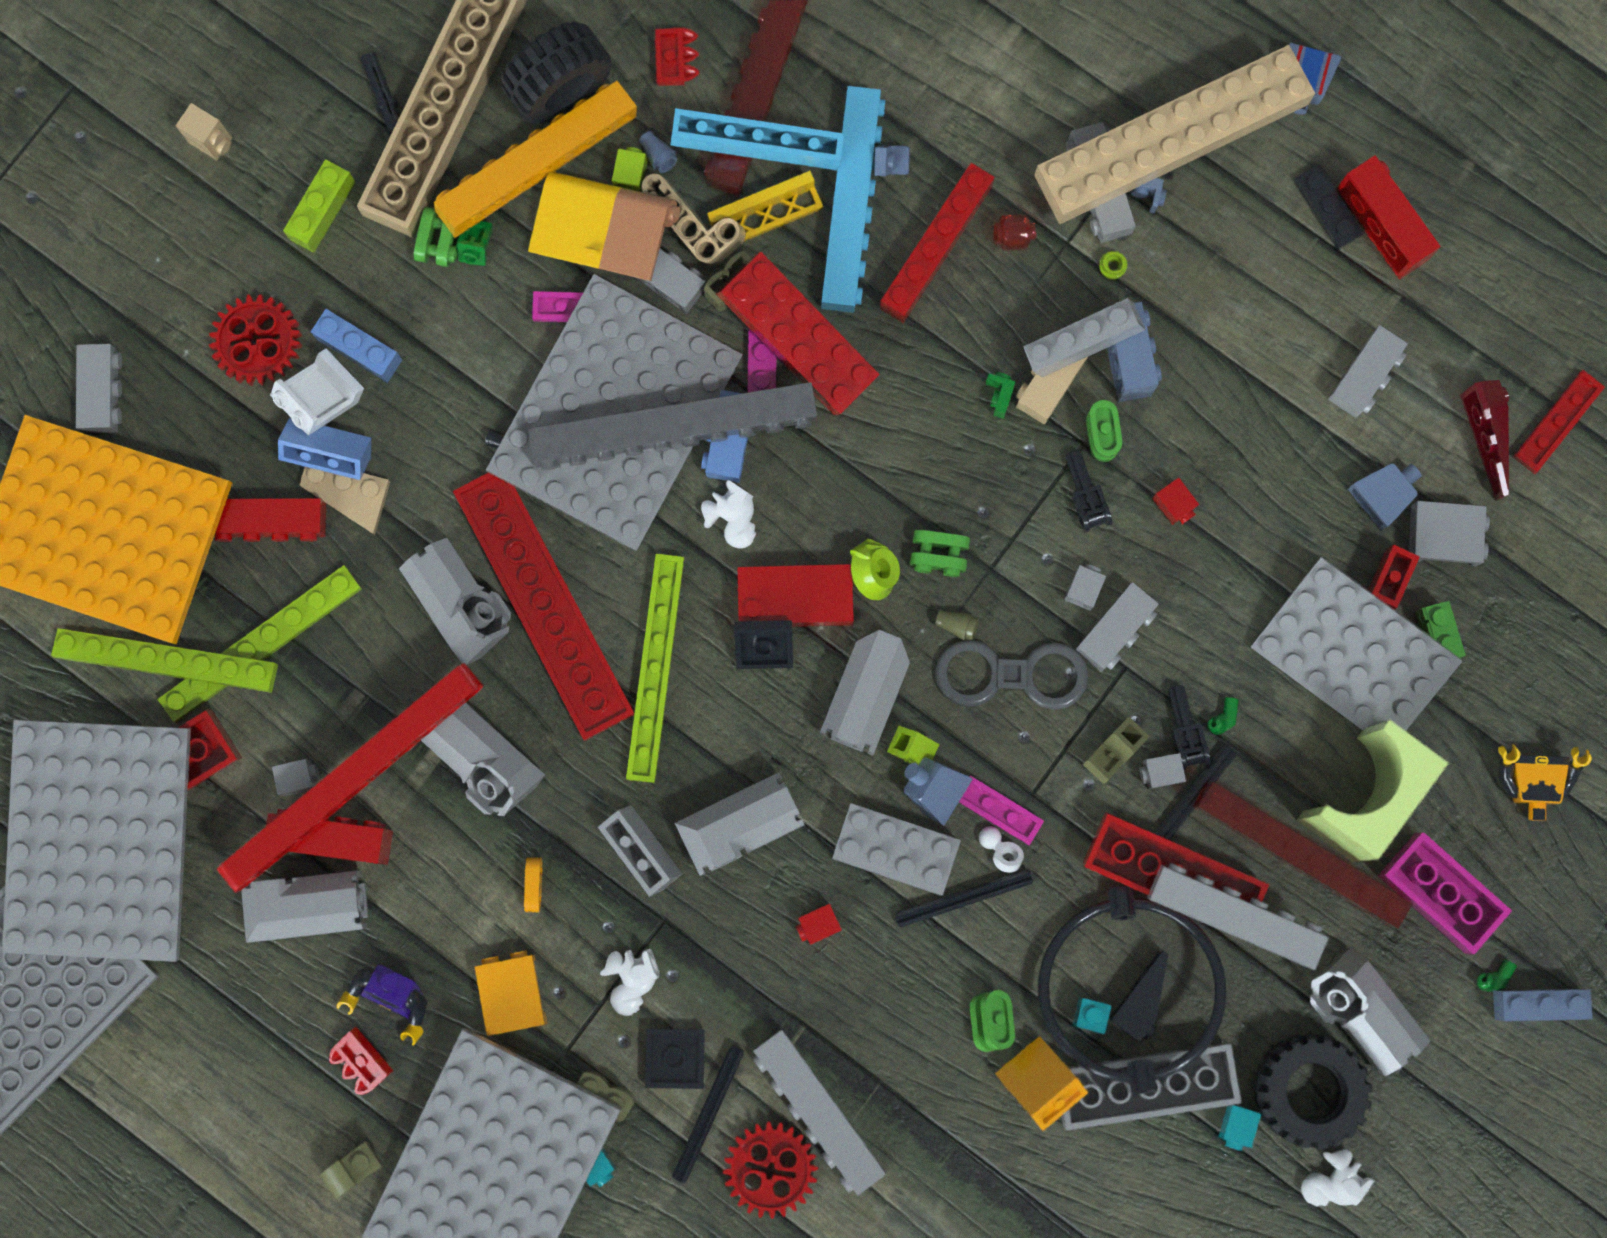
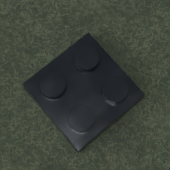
[734,620,793,669]
[645,1028,705,1089]

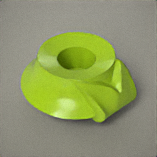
[850,539,900,600]

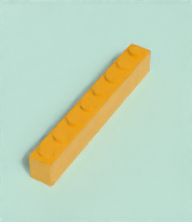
[434,81,637,238]

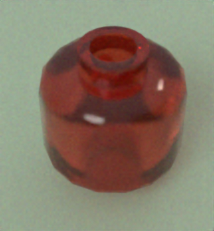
[993,214,1036,251]

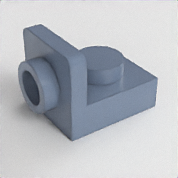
[875,145,910,176]
[1128,178,1167,213]

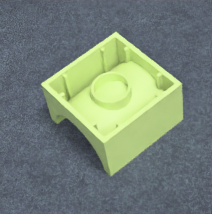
[1297,720,1448,862]

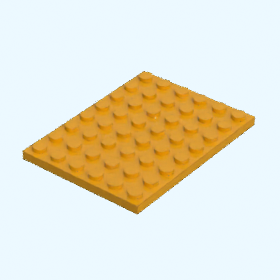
[0,415,233,644]

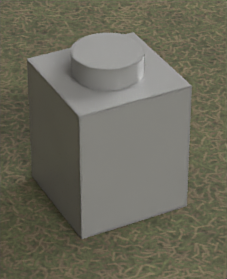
[1064,564,1106,611]
[1140,753,1186,789]
[272,759,320,796]

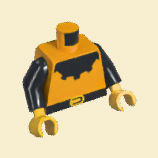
[1498,744,1591,821]

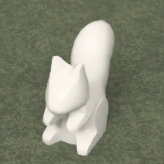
[701,480,756,548]
[600,949,659,1016]
[1301,1149,1374,1207]

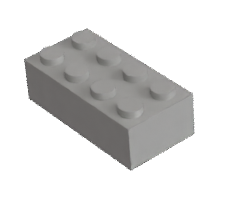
[832,803,961,896]

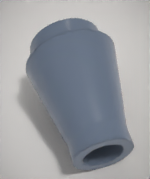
[639,131,677,173]

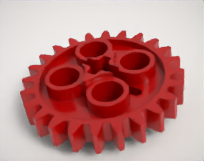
[209,294,302,386]
[723,1121,818,1219]

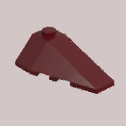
[1460,380,1509,501]

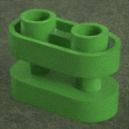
[414,207,458,267]
[1086,400,1122,462]
[910,530,970,577]
[970,990,1015,1052]

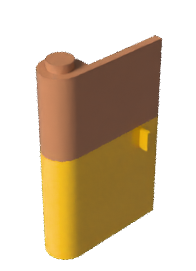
[528,172,680,281]

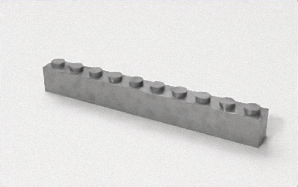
[528,382,817,470]

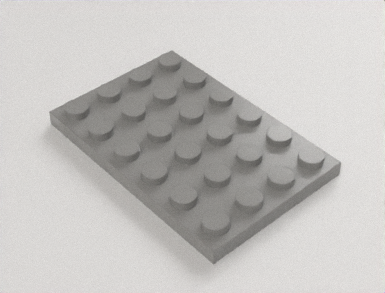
[1251,556,1462,731]

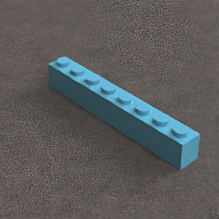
[821,86,885,313]

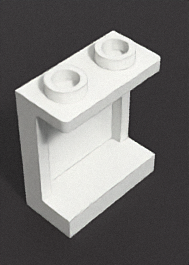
[270,349,364,436]

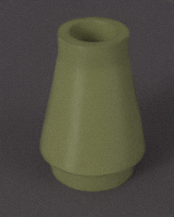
[935,610,979,641]

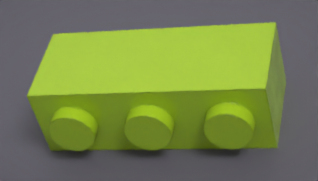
[283,159,356,253]

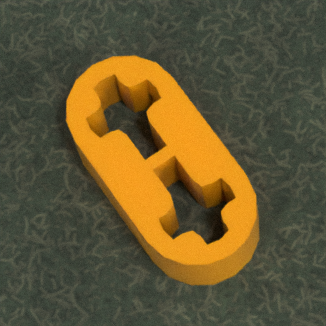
[524,857,543,913]

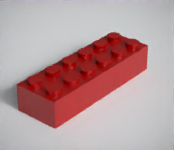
[716,252,880,415]
[1082,812,1269,903]

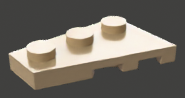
[300,467,390,535]

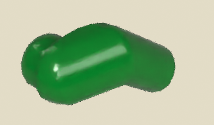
[1207,698,1239,735]
[1477,959,1517,992]

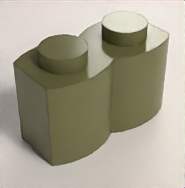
[704,251,751,312]
[577,1070,636,1121]

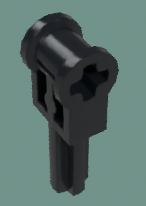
[1065,450,1113,533]
[1168,685,1210,770]

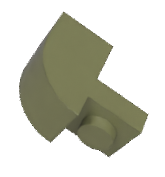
[1083,717,1150,784]
[319,1141,383,1200]

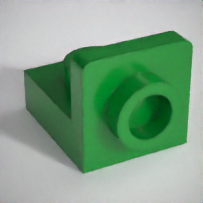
[457,221,493,266]
[986,372,1016,419]

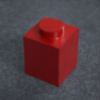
[1152,477,1199,525]
[795,904,842,945]

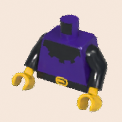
[337,964,427,1045]

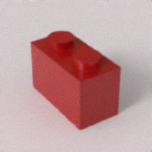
[1368,545,1420,609]

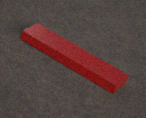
[1512,370,1605,474]

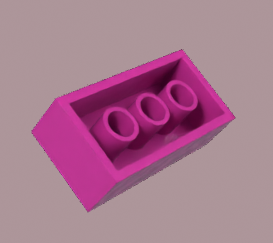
[1378,832,1512,954]

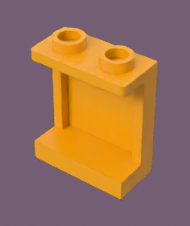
[475,950,548,1036]
[995,1036,1088,1131]

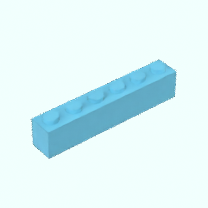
[670,108,844,170]

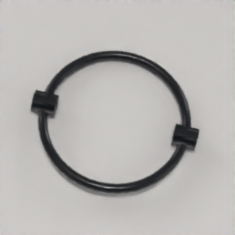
[1038,886,1227,1094]

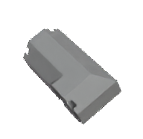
[399,538,511,665]
[820,630,910,755]
[421,703,545,816]
[675,773,805,876]
[241,871,368,943]
[1310,946,1430,1076]

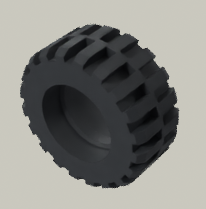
[501,21,611,124]
[1253,1034,1372,1149]

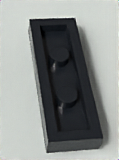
[1294,164,1363,251]

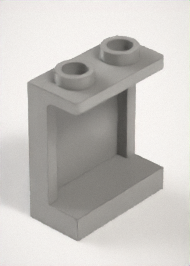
[1409,501,1490,566]

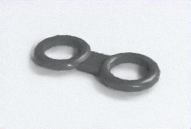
[935,639,1089,710]

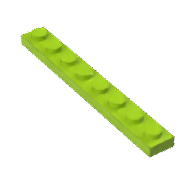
[626,554,685,783]
[157,565,362,723]
[51,628,278,693]

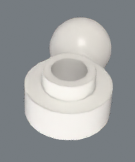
[979,826,1024,872]

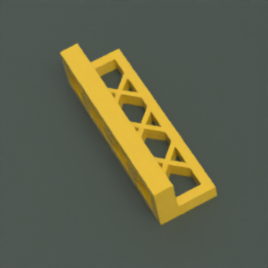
[707,171,823,241]

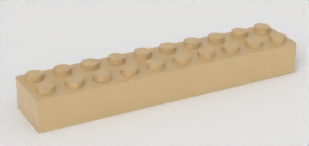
[357,0,527,238]
[1034,45,1315,224]

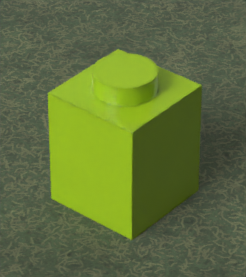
[612,147,647,192]
[887,726,940,765]

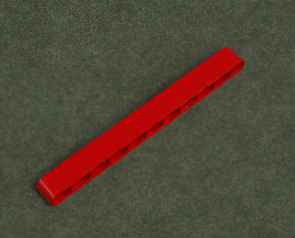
[217,663,484,893]

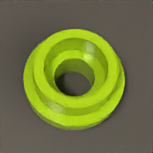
[1099,251,1127,279]

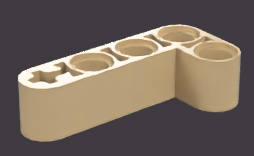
[642,174,746,266]

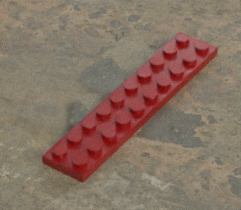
[453,473,635,741]

